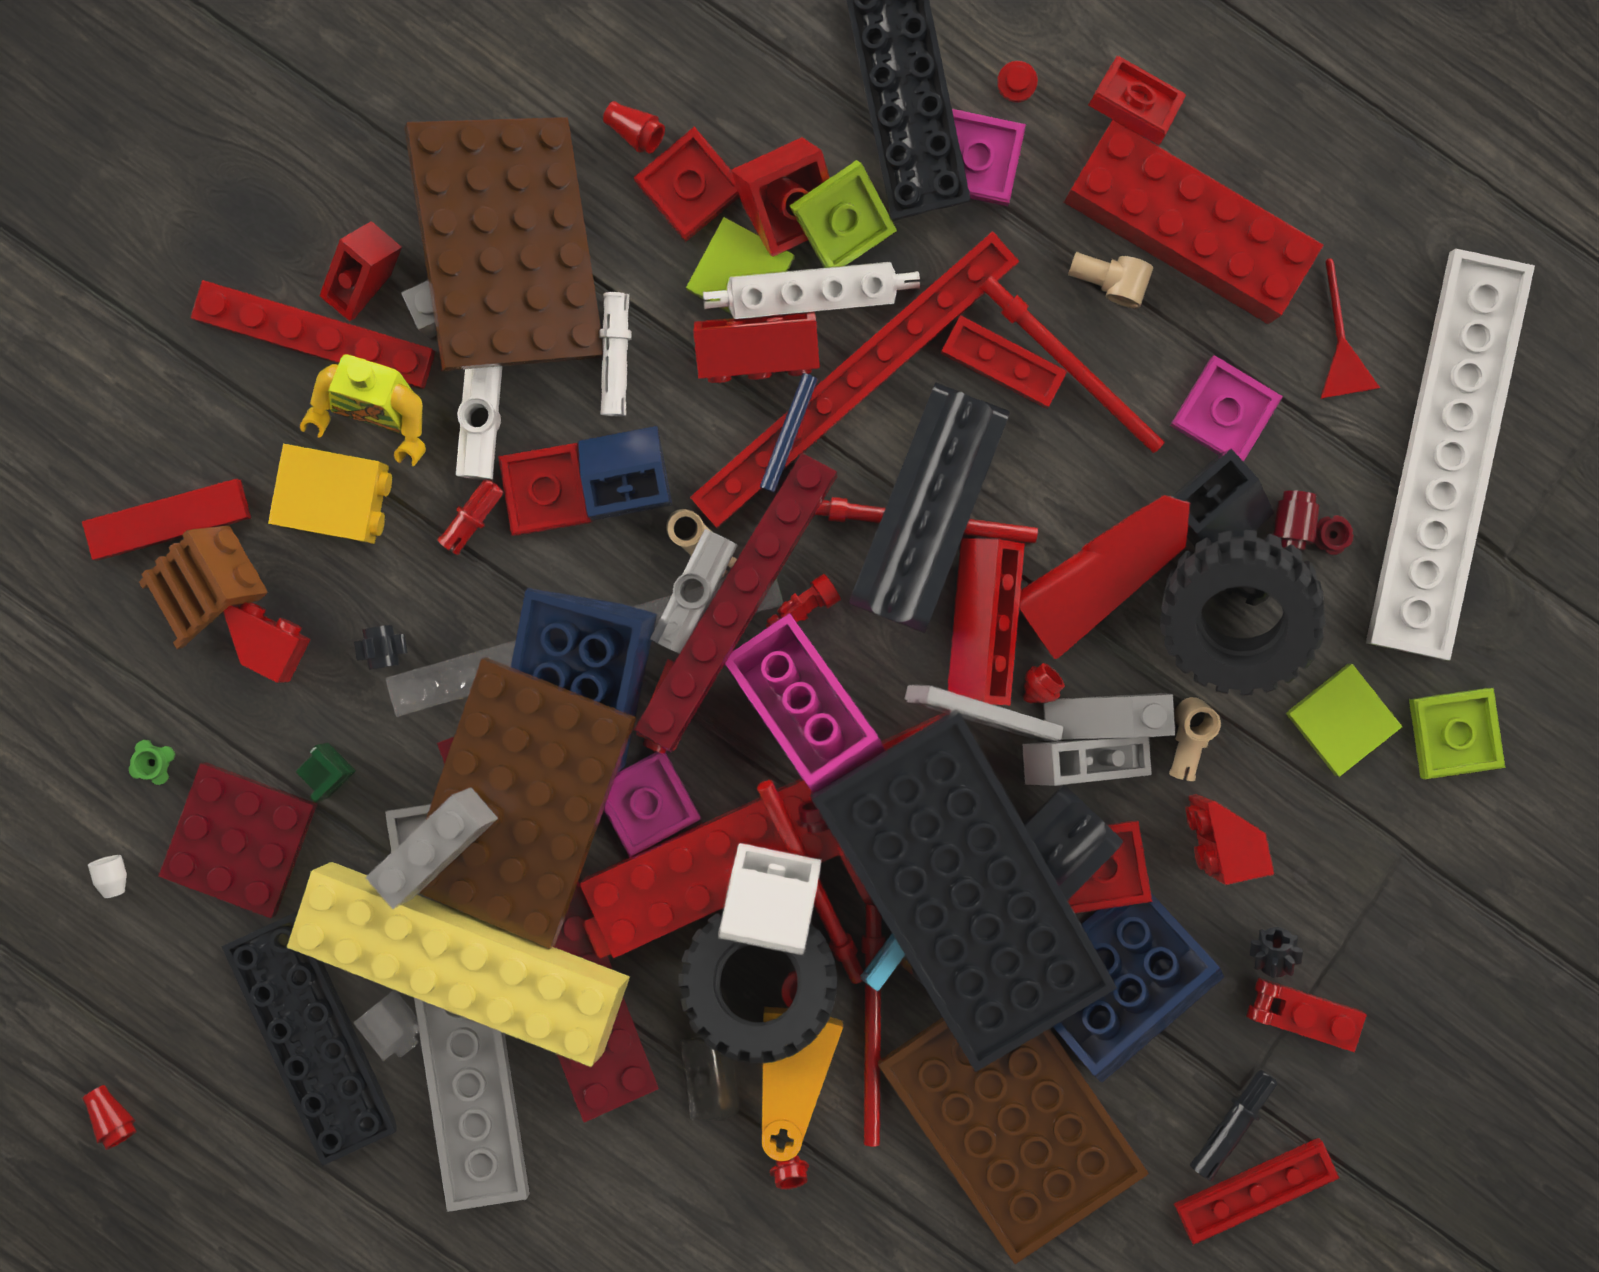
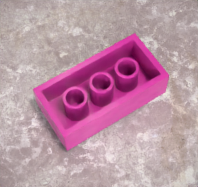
[725,613,885,793]

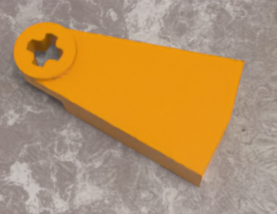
[762,1007,843,1161]

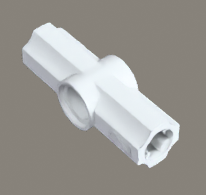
[456,366,502,480]

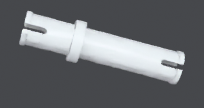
[599,292,632,417]

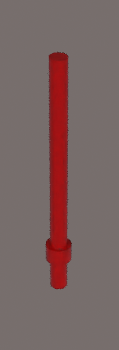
[980,275,1164,453]
[815,497,1038,544]
[757,780,863,984]
[861,903,886,1147]

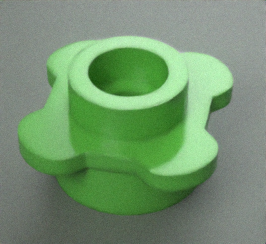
[129,740,175,785]

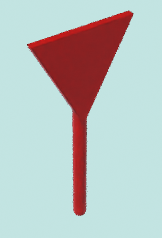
[1320,258,1380,399]

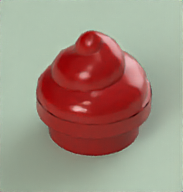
[1023,663,1065,704]

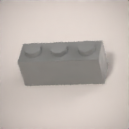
[366,788,498,909]

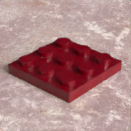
[158,762,318,918]

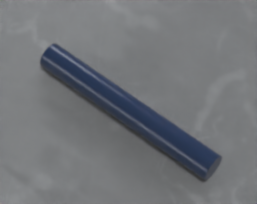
[760,373,818,493]

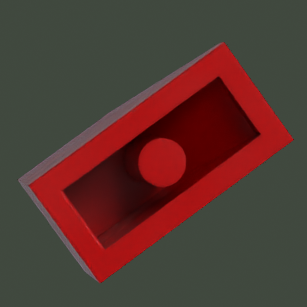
[319,221,402,321]

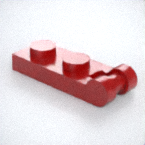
[1246,978,1367,1053]

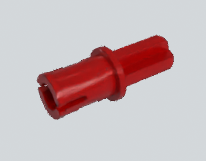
[437,479,503,555]

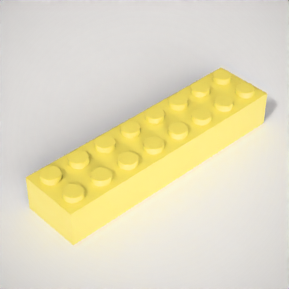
[287,862,630,1067]

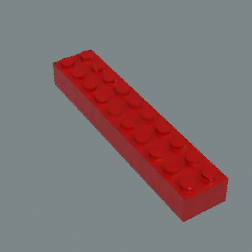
[580,713,947,958]

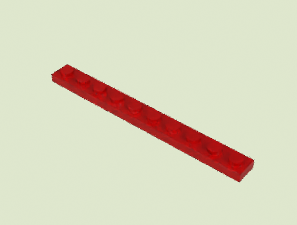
[690,231,1019,528]

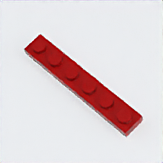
[191,280,436,389]

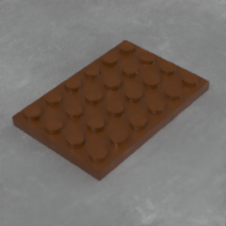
[404,117,603,371]
[419,658,636,949]
[878,1017,1149,1264]

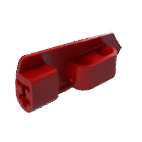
[1019,495,1190,659]

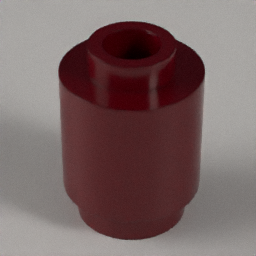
[1274,490,1320,551]

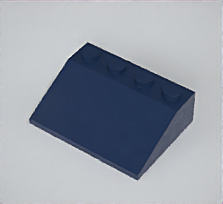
[511,588,657,772]
[1053,893,1224,1082]

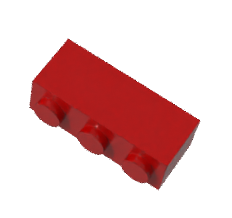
[693,311,820,383]

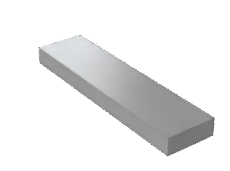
[905,685,1064,742]

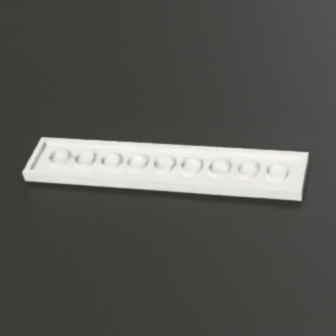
[1366,249,1535,660]

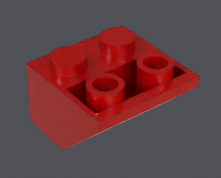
[1186,794,1274,885]

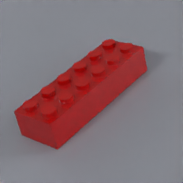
[1064,120,1324,325]

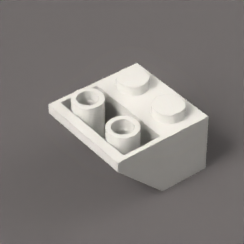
[719,843,821,955]

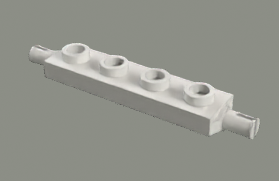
[703,262,920,319]

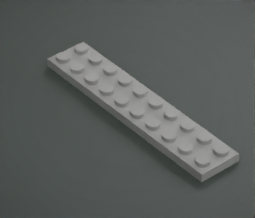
[385,804,530,1212]

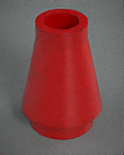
[603,101,665,154]
[82,1085,137,1150]

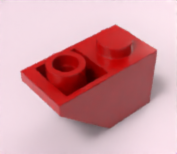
[223,602,311,683]

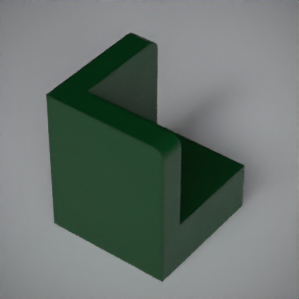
[295,743,356,803]

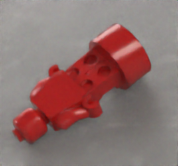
[766,573,841,628]

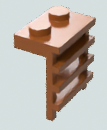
[139,525,268,649]

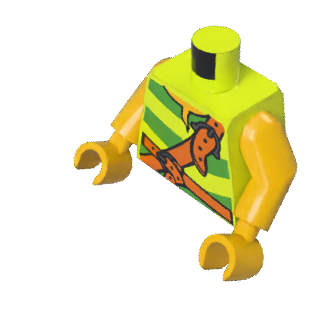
[300,354,426,467]

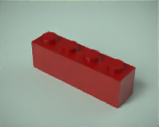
[948,538,1025,705]

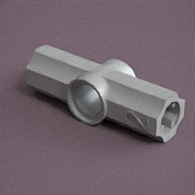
[650,529,738,654]

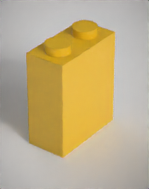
[268,444,392,544]

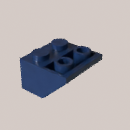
[578,426,673,520]

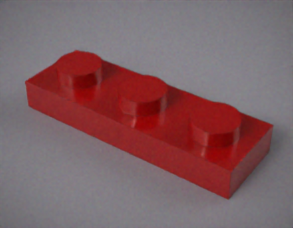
[940,315,1067,409]

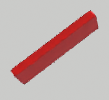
[82,479,251,561]
[1174,1137,1339,1245]

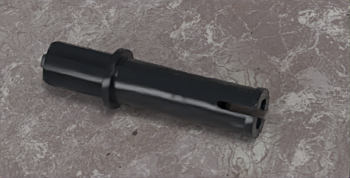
[1190,1070,1277,1181]

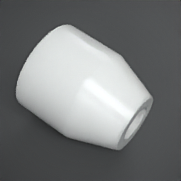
[88,855,127,898]

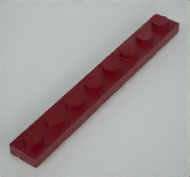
[634,453,838,752]

